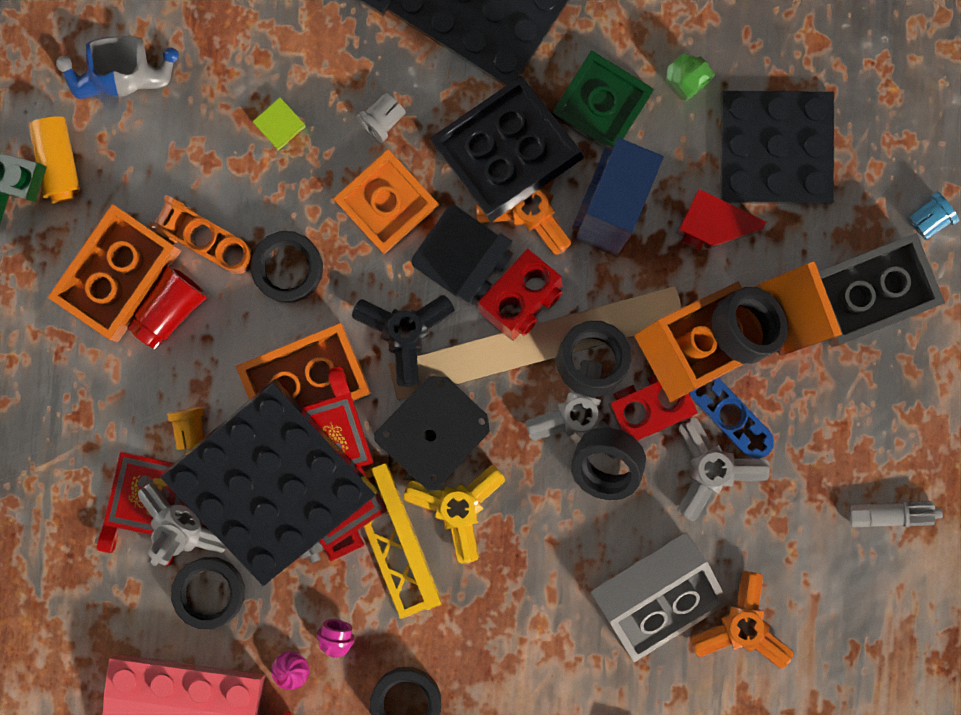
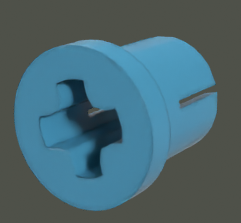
[909,191,960,241]

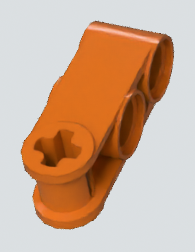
[147,195,253,274]

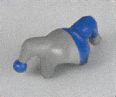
[56,36,179,99]

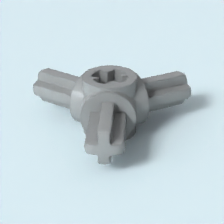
[526,360,616,459]
[677,417,770,521]
[138,483,226,566]

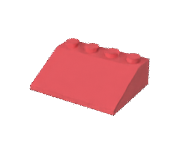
[103,654,265,715]

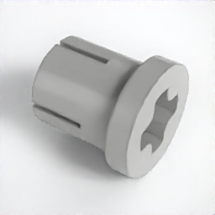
[356,93,406,143]

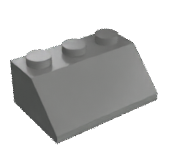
[591,532,729,662]

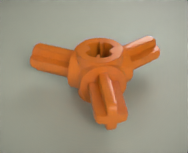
[476,179,571,255]
[691,571,794,669]

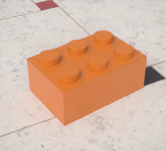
[47,204,181,342]
[634,281,763,403]
[235,323,372,406]

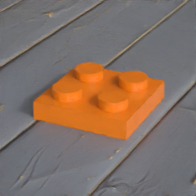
[333,149,439,255]

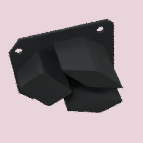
[374,376,490,491]

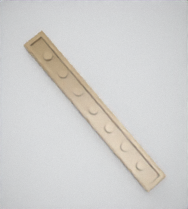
[388,286,682,400]

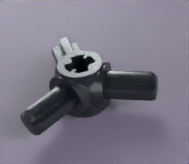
[352,295,455,387]

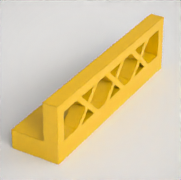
[364,463,442,619]

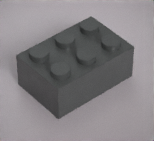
[819,233,945,347]

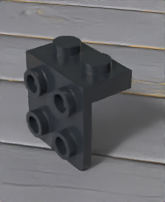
[411,205,514,306]

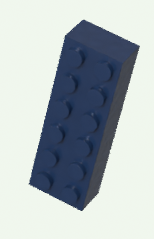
[572,137,664,257]

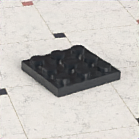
[429,76,584,222]
[720,90,834,205]

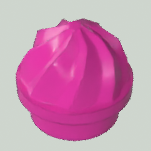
[317,619,355,658]
[271,652,309,690]

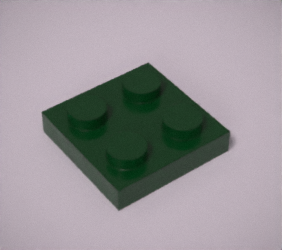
[552,50,654,148]

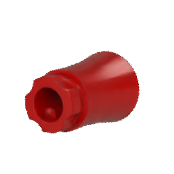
[127,264,209,350]

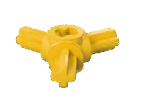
[404,465,506,564]

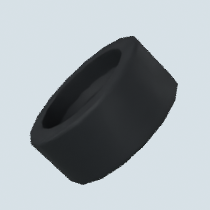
[250,231,323,303]
[711,287,788,364]
[556,321,632,396]
[571,427,646,501]
[171,557,245,629]
[370,667,441,715]

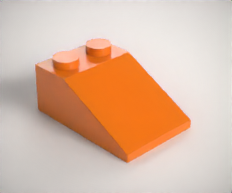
[755,261,842,356]

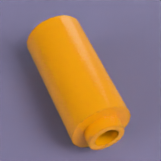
[28,116,80,204]

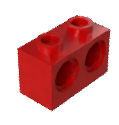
[478,248,563,341]
[608,375,698,441]

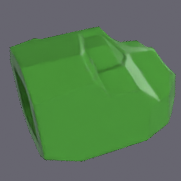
[666,53,715,102]

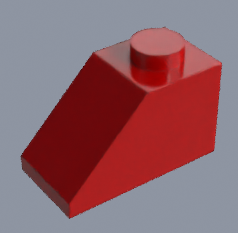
[676,189,767,251]

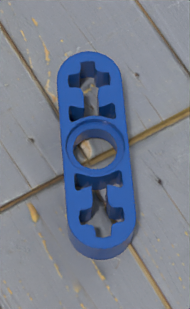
[689,378,774,459]

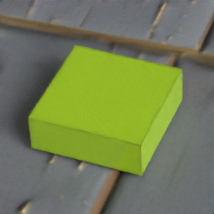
[253,97,306,151]

